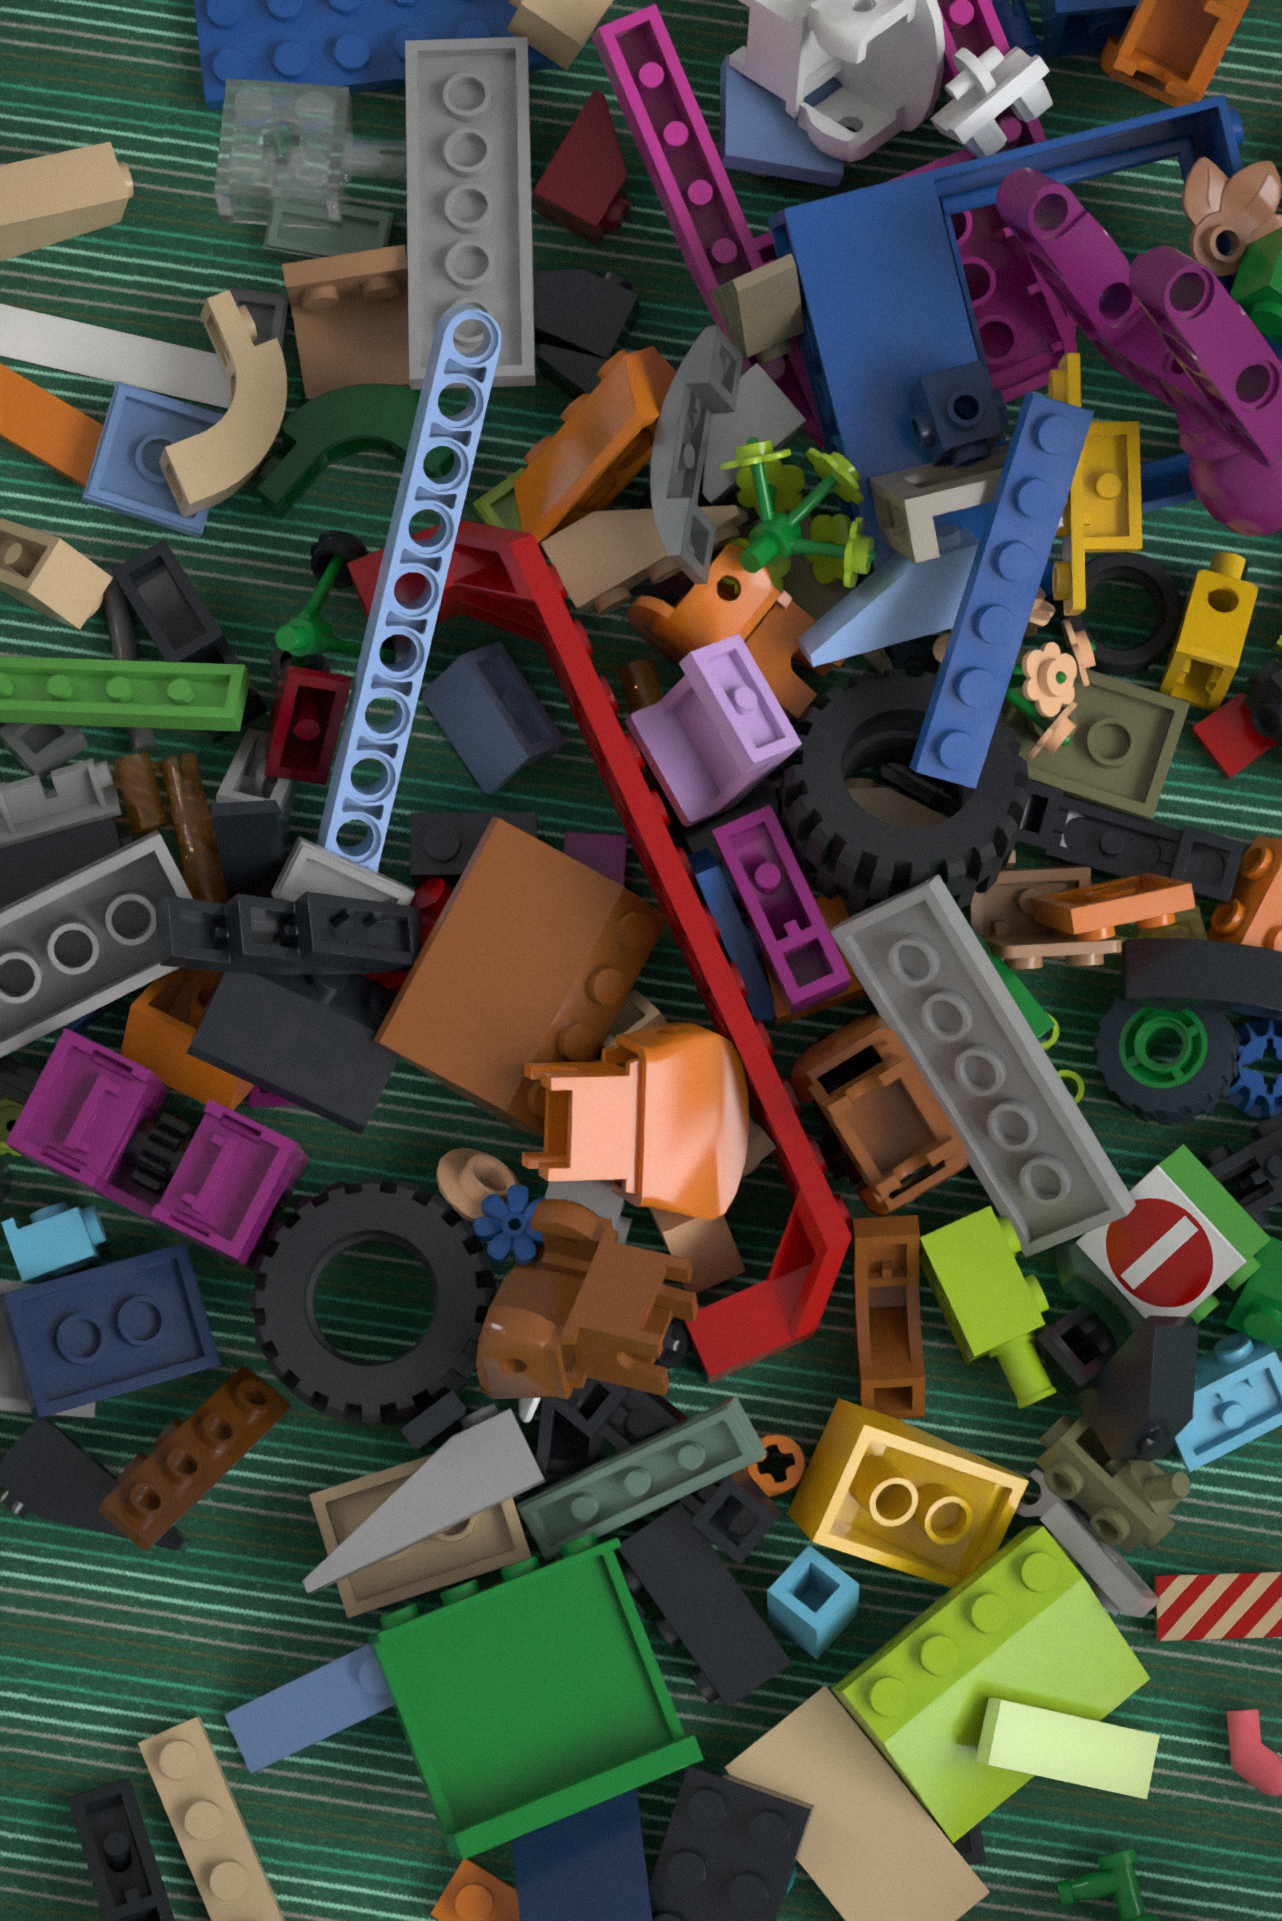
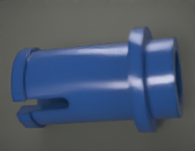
[992,0,1048,64]

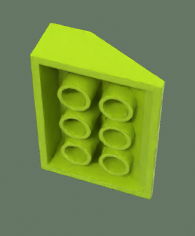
[830,1526,1151,1844]

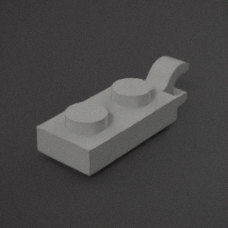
[1015,1469,1161,1618]

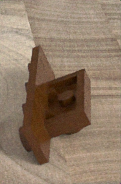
[98,1367,290,1551]

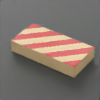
[1153,1572,1282,1641]

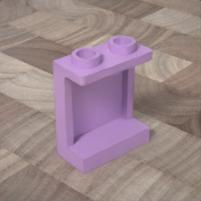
[625,634,802,827]

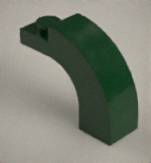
[257,383,457,520]

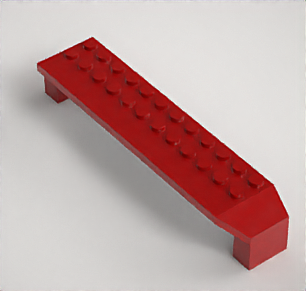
[347,520,853,1384]

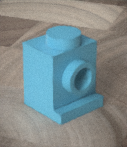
[1,1202,107,1284]

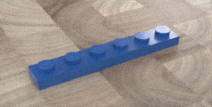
[909,391,1094,789]

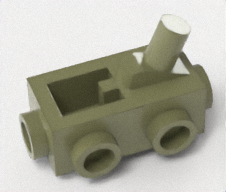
[1035,1413,1190,1554]

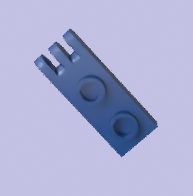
[687,847,775,1020]

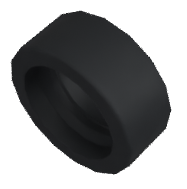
[1059,552,1182,676]

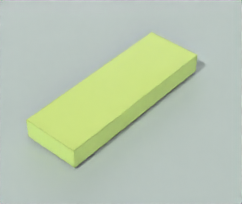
[975,1697,1160,1799]

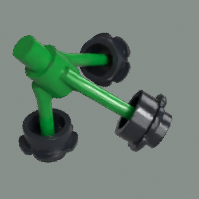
[269,530,411,688]

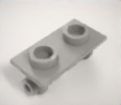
[0,758,122,849]

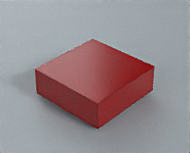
[1190,692,1278,781]

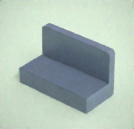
[422,641,567,794]

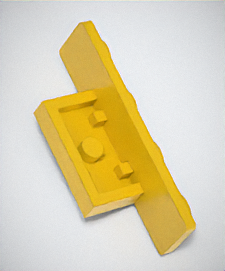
[1048,353,1142,616]

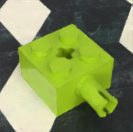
[919,1206,1057,1409]

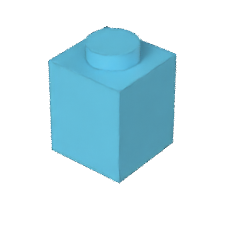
[767,1545,859,1660]

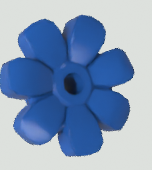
[473,1185,545,1265]

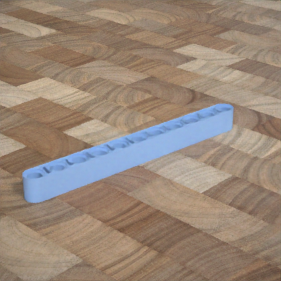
[316,305,502,872]

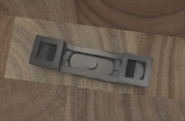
[650,325,744,585]

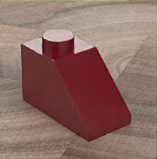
[532,89,632,247]
[264,666,351,786]

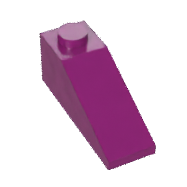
[712,805,851,1016]

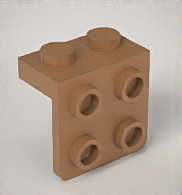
[963,865,1122,969]

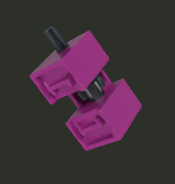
[0,1028,310,1271]

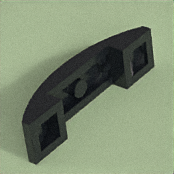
[1014,780,1246,904]
[1121,938,1282,1021]
[542,1378,781,1565]

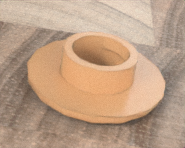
[436,1148,522,1223]

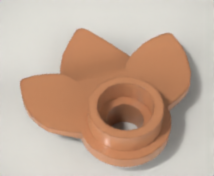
[1181,157,1282,277]

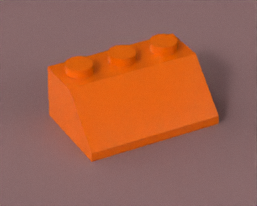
[513,346,676,546]

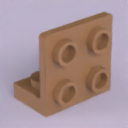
[282,244,410,402]

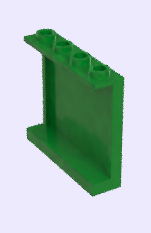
[367,1532,704,1860]

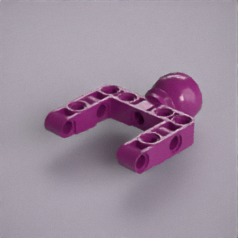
[996,167,1282,537]

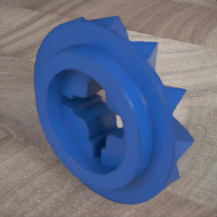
[1226,1018,1282,1119]

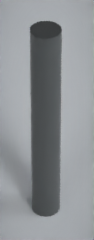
[103,567,156,753]

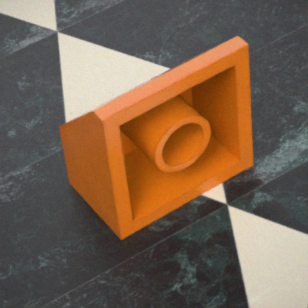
[120,968,254,1110]

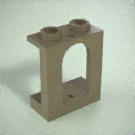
[869,444,1068,563]

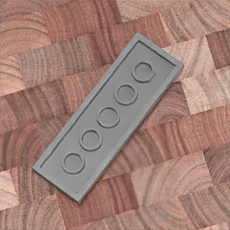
[405,36,536,390]
[830,874,1136,1257]

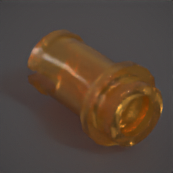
[112,752,170,835]

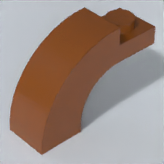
[851,1215,925,1419]

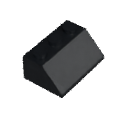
[186,972,399,1135]

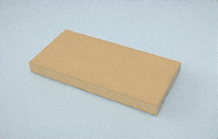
[724,1685,990,1921]

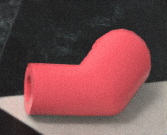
[1226,1709,1282,1796]

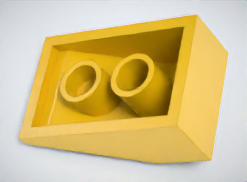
[787,1398,1029,1588]

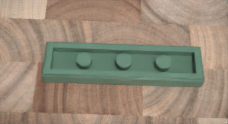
[516,1396,767,1562]

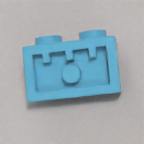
[1174,1333,1282,1472]

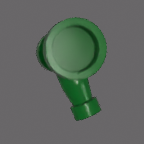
[1057,1848,1161,1921]

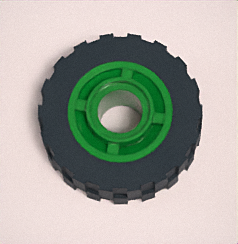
[1094,997,1240,1126]

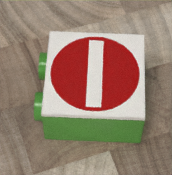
[1076,1144,1271,1324]

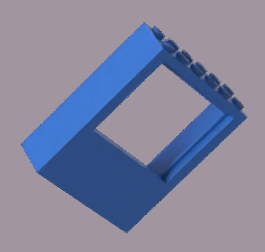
[767,94,1282,583]

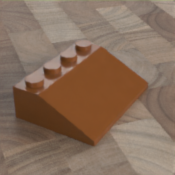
[373,817,669,1138]

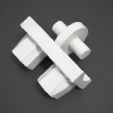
[930,46,1053,158]

